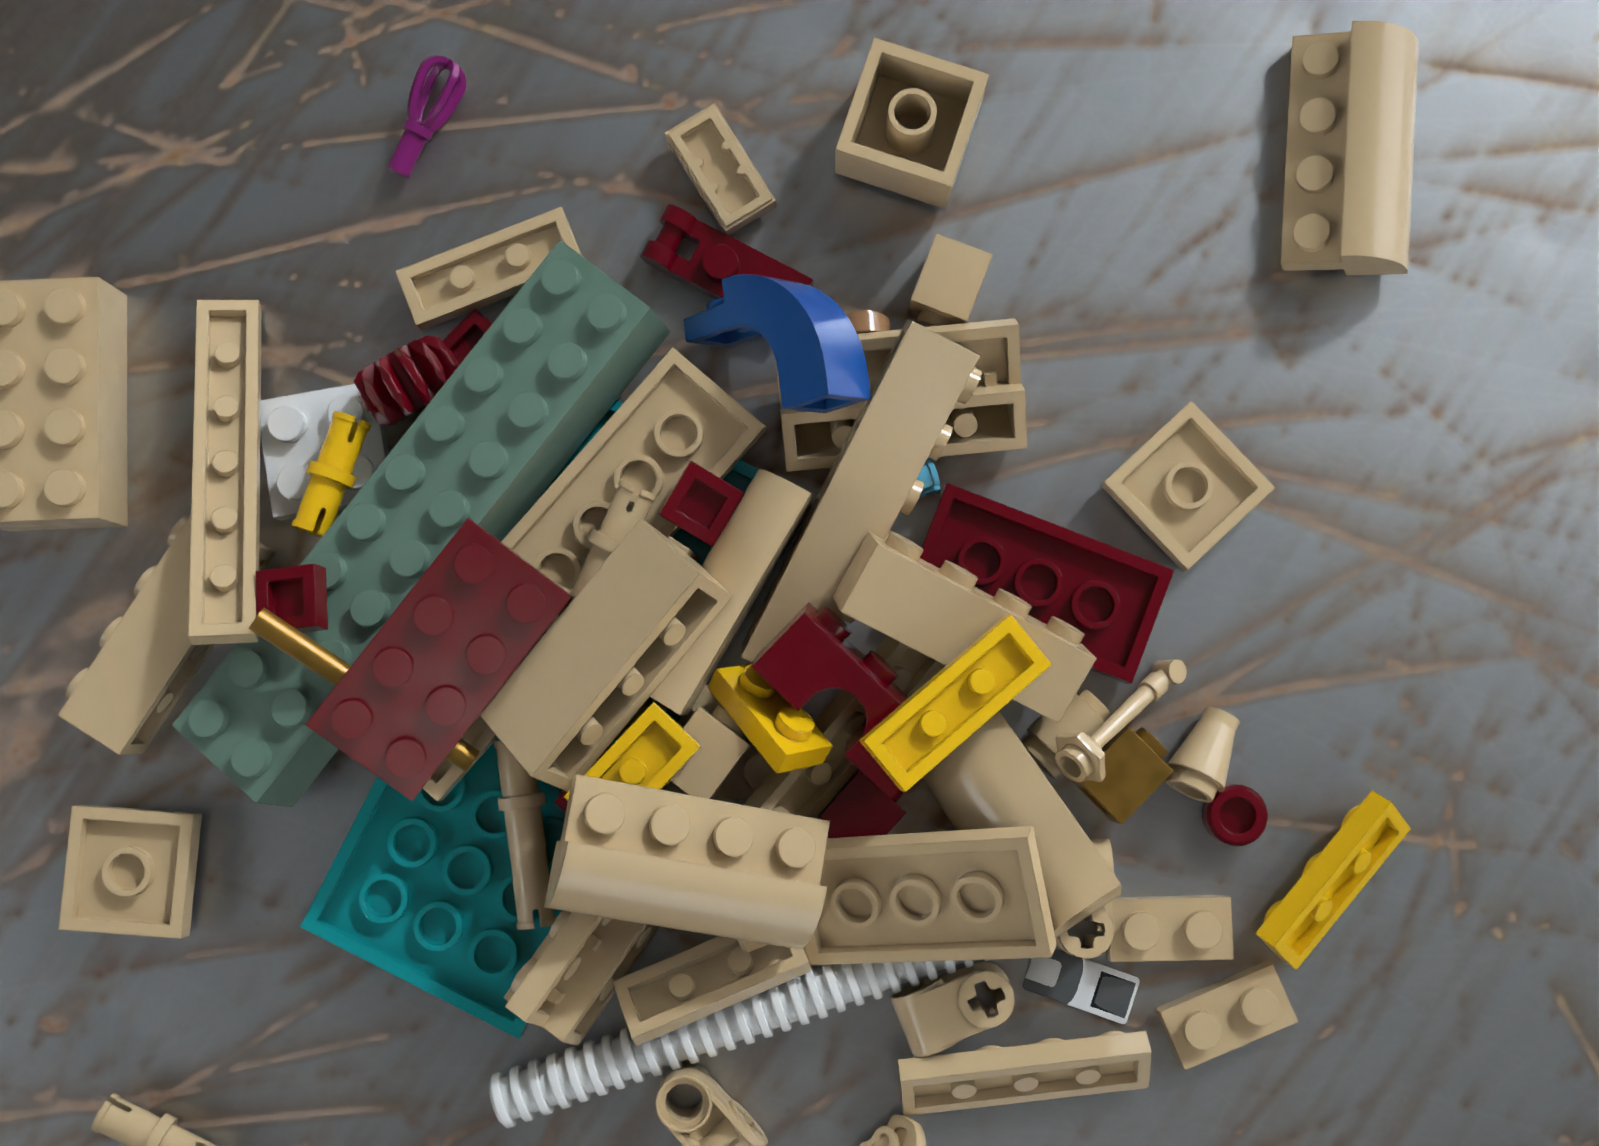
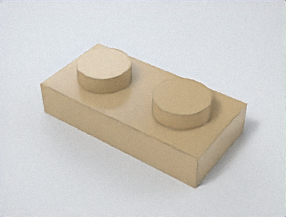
[1106,895,1234,962]
[1155,961,1298,1070]

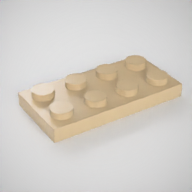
[805,826,1057,965]

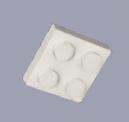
[260,384,389,521]

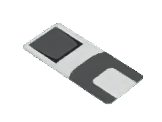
[1023,948,1140,1024]

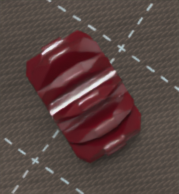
[353,335,459,426]

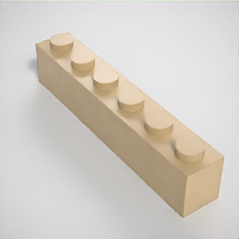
[741,319,982,663]

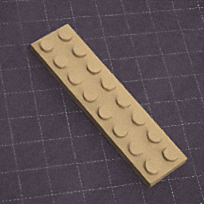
[423,347,766,801]

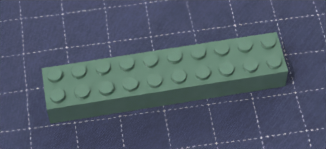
[172,240,670,807]

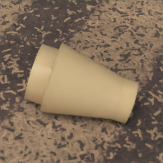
[1166,707,1240,803]

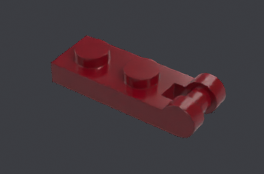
[640,204,813,299]

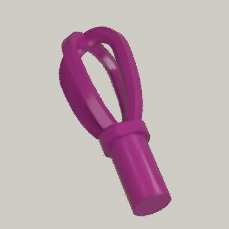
[387,55,466,178]

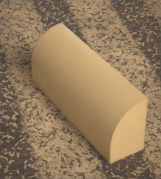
[650,469,811,716]
[479,518,733,792]
[922,711,1121,938]

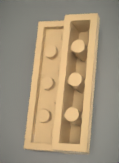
[1280,21,1419,276]
[776,318,1027,472]
[544,774,830,949]
[503,911,660,1046]

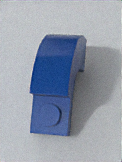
[683,274,871,413]

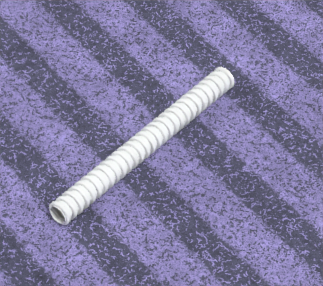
[489,959,992,1128]

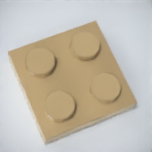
[1101,401,1275,572]
[58,805,202,939]

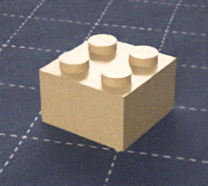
[835,37,989,209]

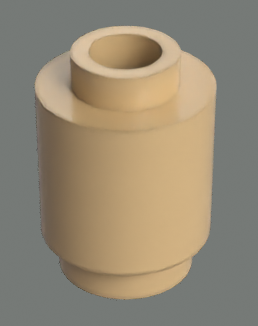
[1022,689,1112,779]

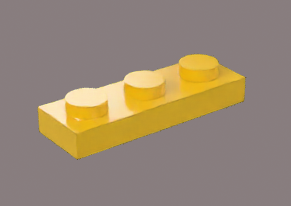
[859,614,1052,792]
[1255,790,1411,970]

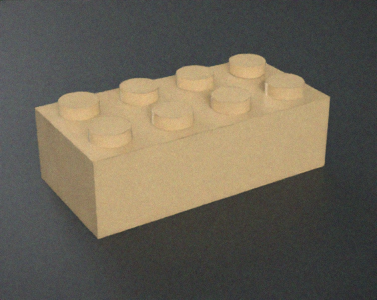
[0,277,128,531]

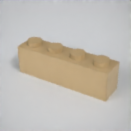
[58,515,275,755]
[832,531,1097,723]

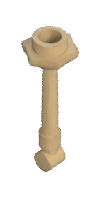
[1055,659,1187,782]

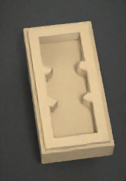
[664,103,777,235]

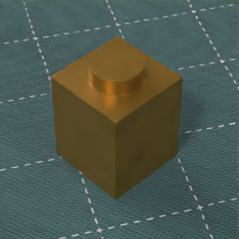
[1068,727,1174,824]

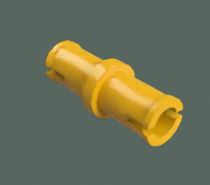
[290,411,371,538]

